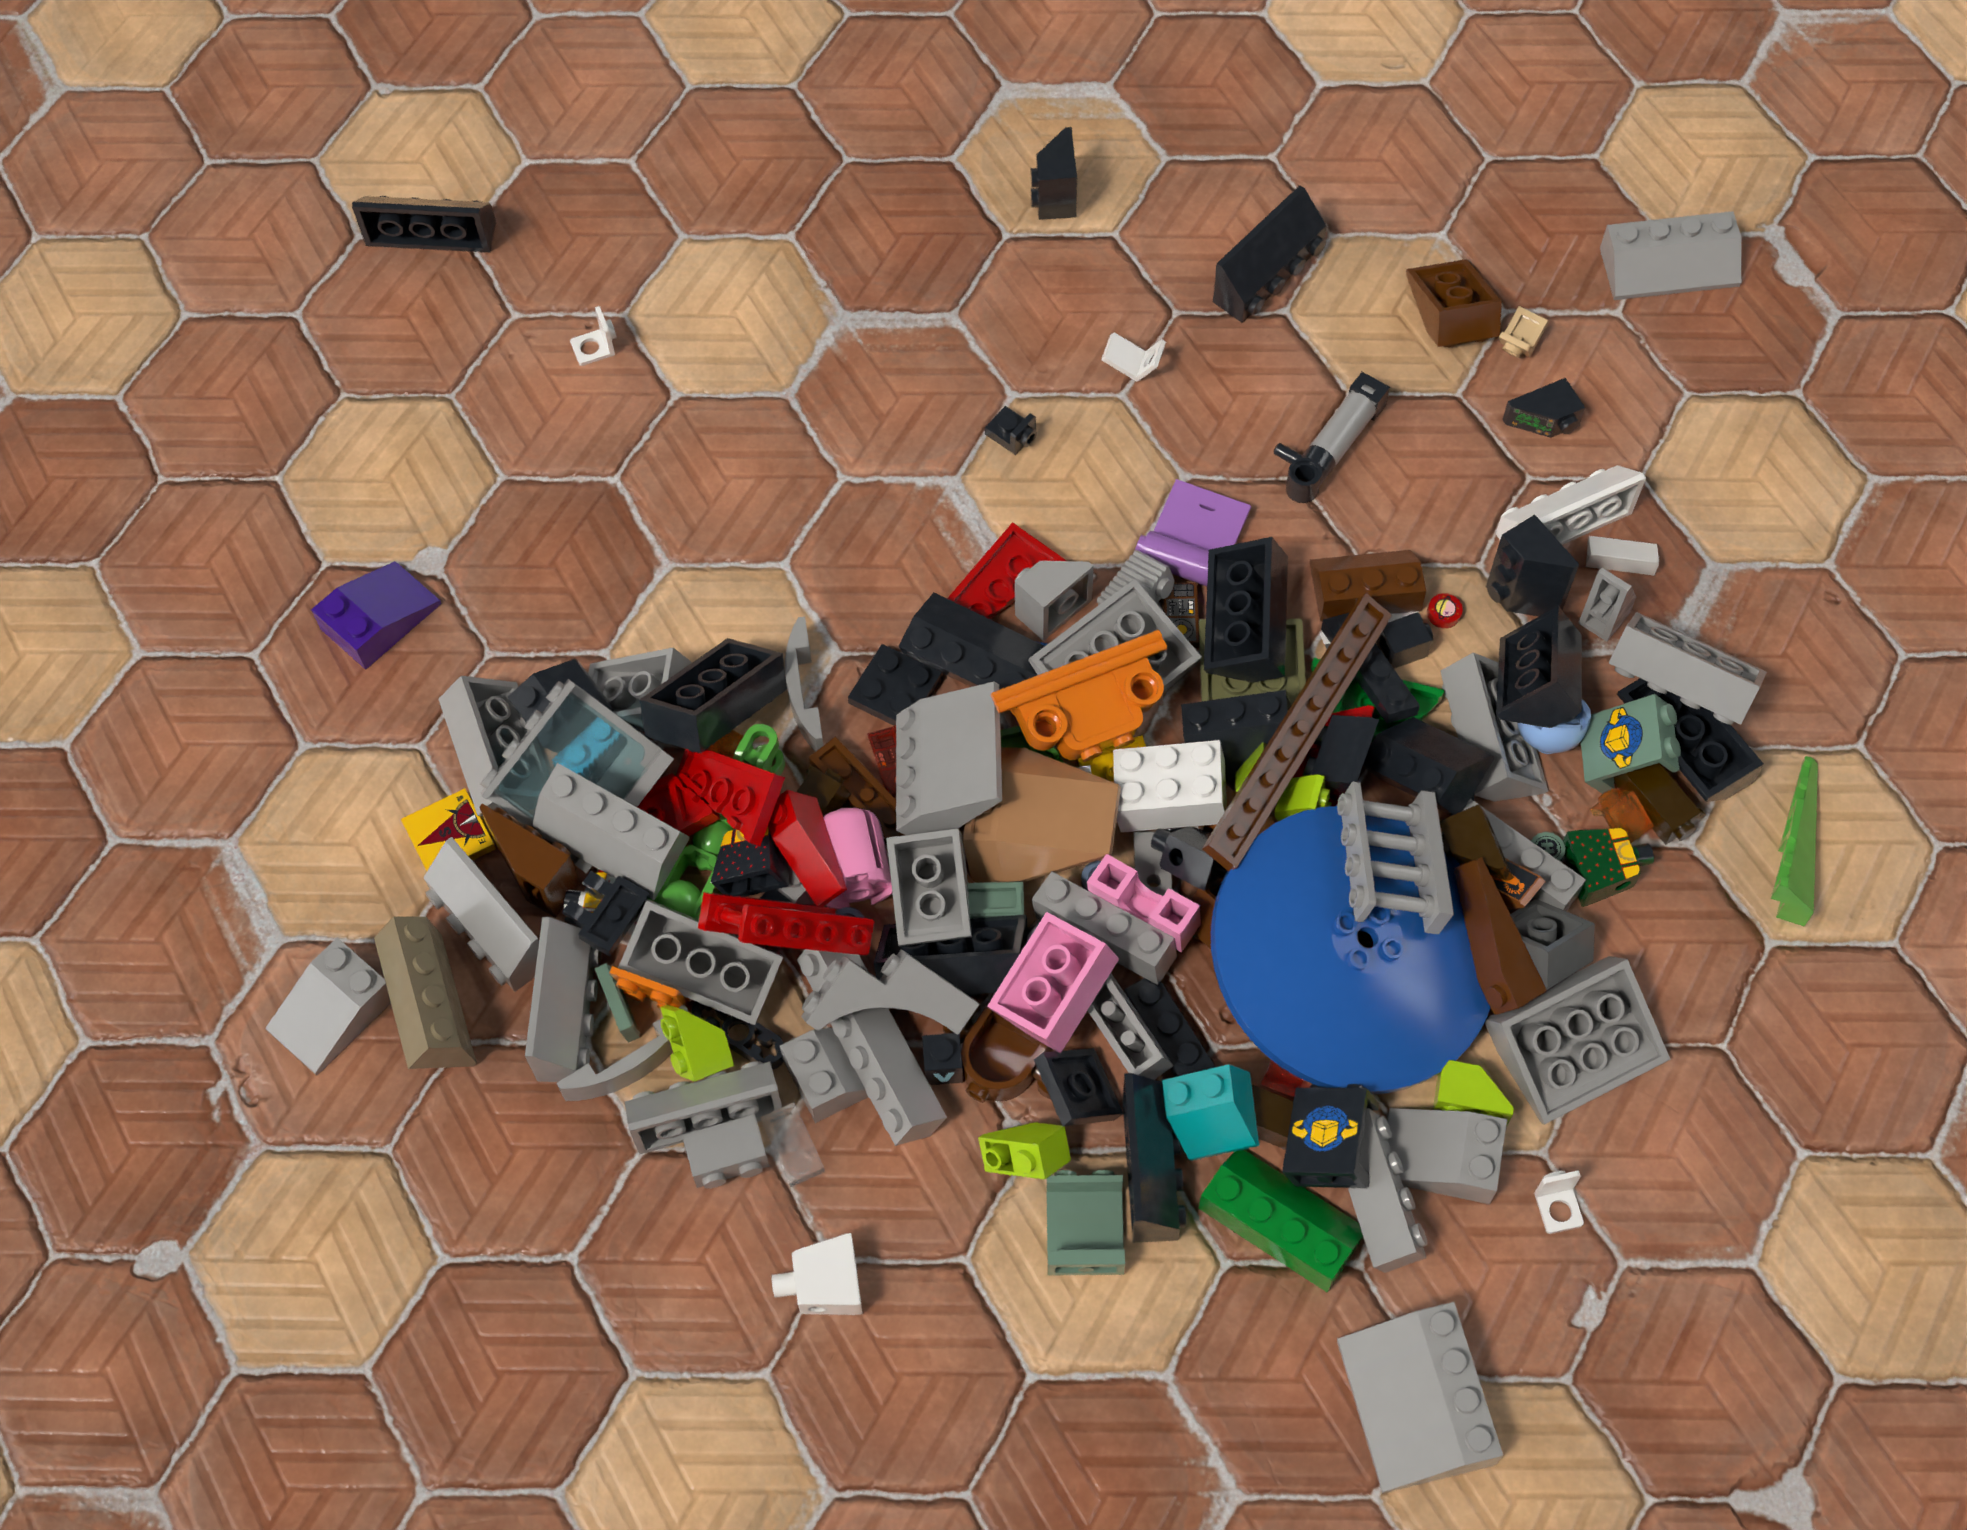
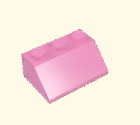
[987,912,1119,1053]

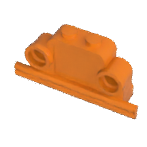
[990,630,1167,762]

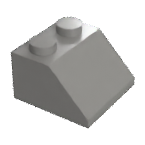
[1015,561,1094,641]
[780,1028,868,1123]

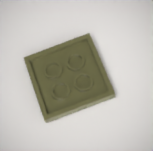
[1199,619,1306,706]

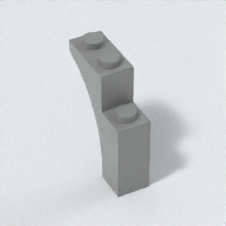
[801,949,979,1035]

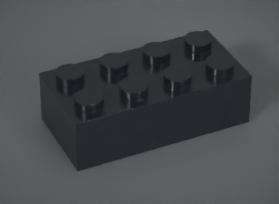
[640,638,787,753]

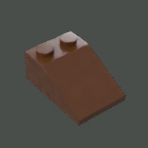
[1406,259,1502,347]

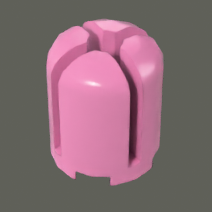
[823,808,892,909]

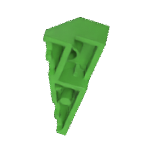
[1771,756,1818,926]

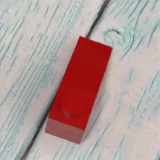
[768,790,847,908]

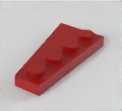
[947,522,1066,619]
[676,749,785,846]

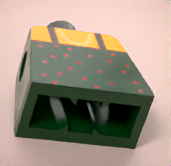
[1563,828,1654,907]

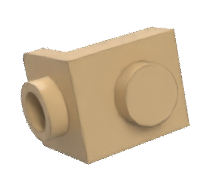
[1499,306,1549,358]

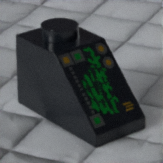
[1502,378,1586,438]

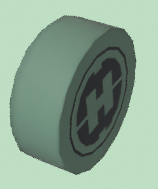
[1531,832,1565,862]

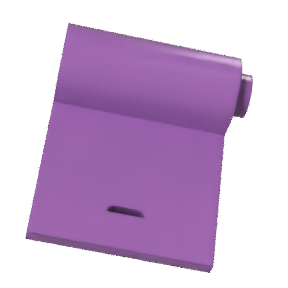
[1135,479,1251,587]

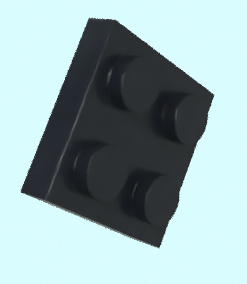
[848,644,942,727]
[1034,1048,1123,1126]

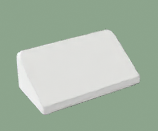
[1586,536,1659,576]

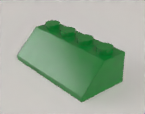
[1198,1149,1363,1293]

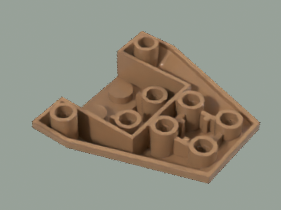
[963,747,1121,883]

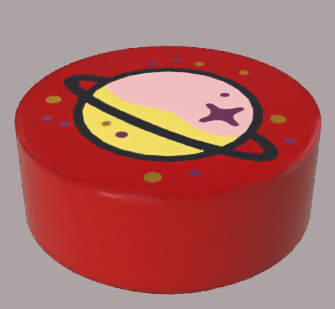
[1427,593,1463,629]

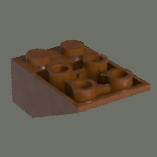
[479,803,581,918]

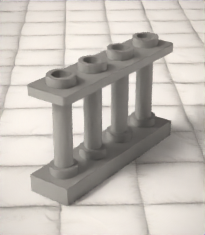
[1337,782,1454,934]

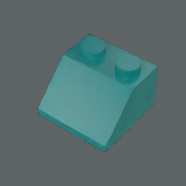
[1162,1064,1259,1161]

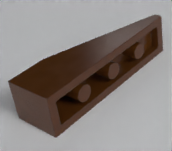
[1453,857,1547,1015]

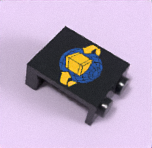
[1282,1084,1379,1188]

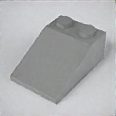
[588,648,692,732]
[886,828,972,946]
[265,938,391,1076]
[1387,1108,1507,1205]

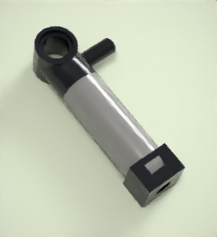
[1273,372,1390,503]

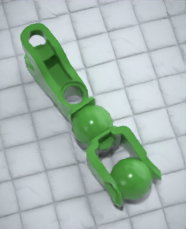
[649,724,785,920]

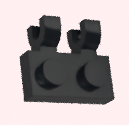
[562,871,650,956]

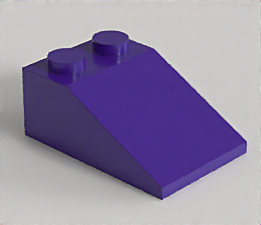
[311,561,442,670]

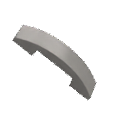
[785,616,824,752]
[556,1004,689,1101]

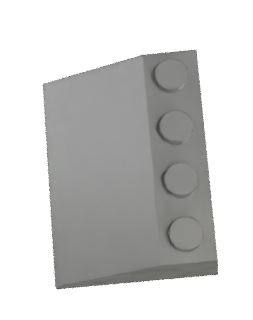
[1029,578,1202,693]
[896,682,1002,835]
[1485,956,1671,1125]
[1337,1302,1503,1494]

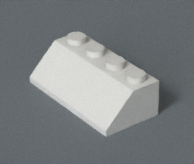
[1496,465,1646,545]

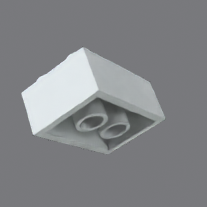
[1113,740,1227,832]

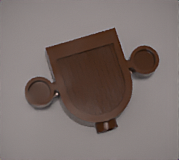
[943,994,1053,1103]

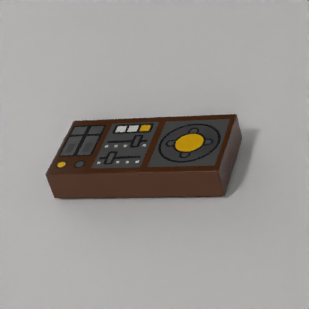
[1163,583,1199,648]

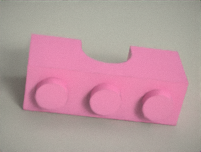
[1087,854,1201,953]

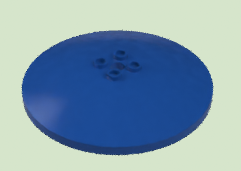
[1211,806,1491,1095]

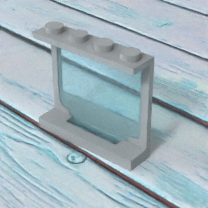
[480,679,674,873]

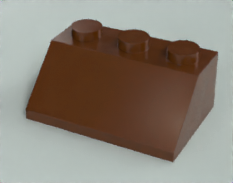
[1309,550,1427,621]

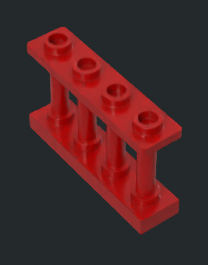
[698,892,874,956]

